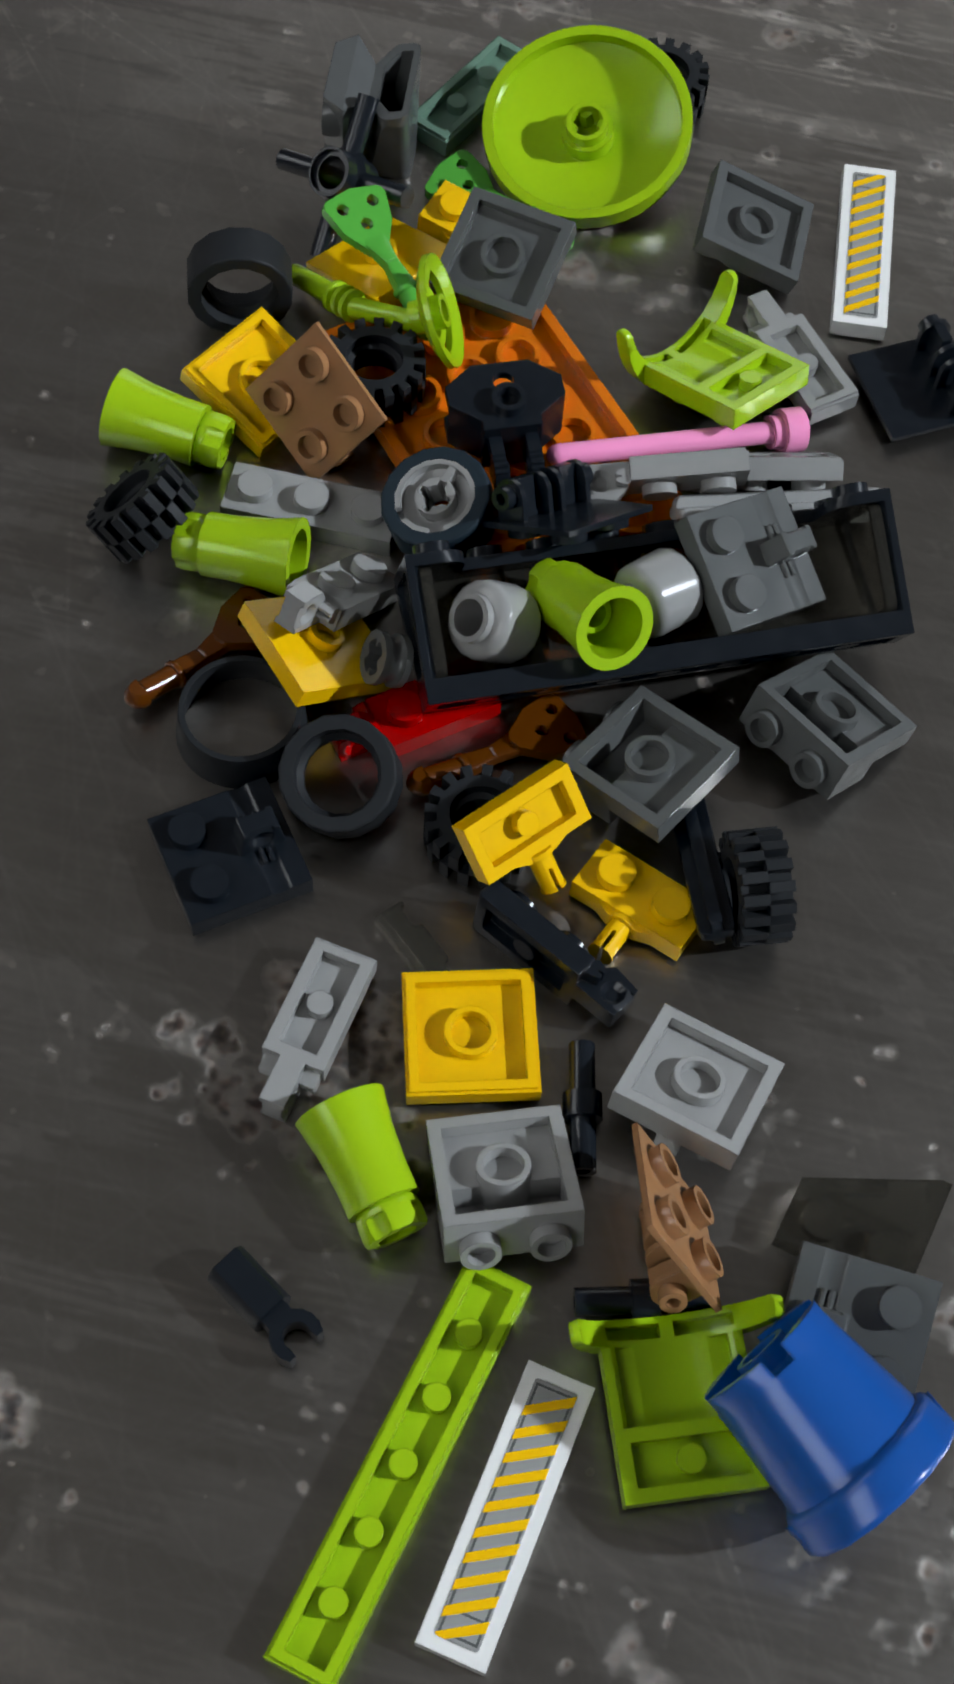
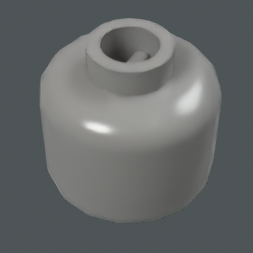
[614,548,703,639]
[448,579,541,664]

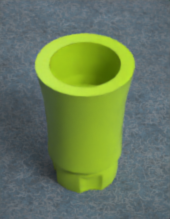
[99,368,236,470]
[171,511,311,597]
[525,558,653,671]
[295,1083,428,1250]

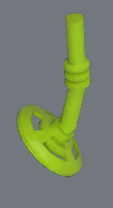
[292,253,464,369]

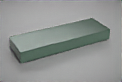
[417,36,522,157]

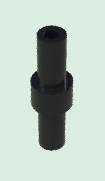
[562,1039,603,1176]
[573,1278,712,1319]

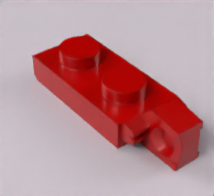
[331,658,501,762]

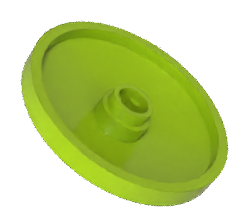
[482,25,693,229]

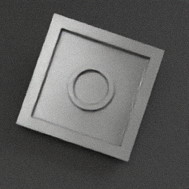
[607,1003,785,1171]

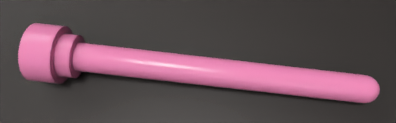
[546,406,810,465]

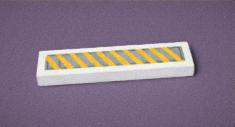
[829,164,896,341]
[414,1360,595,1677]

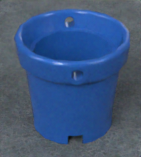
[705,1299,954,1557]

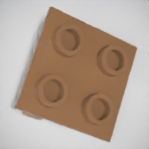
[245,321,388,479]
[631,1122,724,1313]

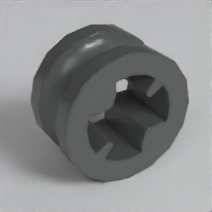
[360,629,414,689]

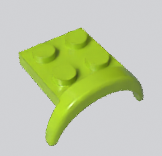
[616,269,810,430]
[568,1294,785,1510]

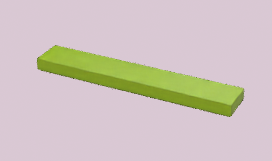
[263,1266,532,1684]

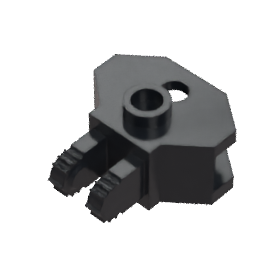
[444,360,565,489]

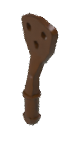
[124,586,267,710]
[406,693,587,796]

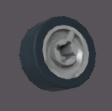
[381,446,498,558]

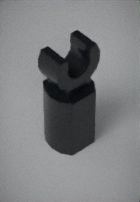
[207,1246,324,1369]

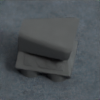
[321,35,421,179]

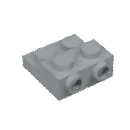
[426,1104,585,1270]

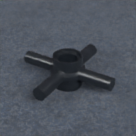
[276,93,414,256]

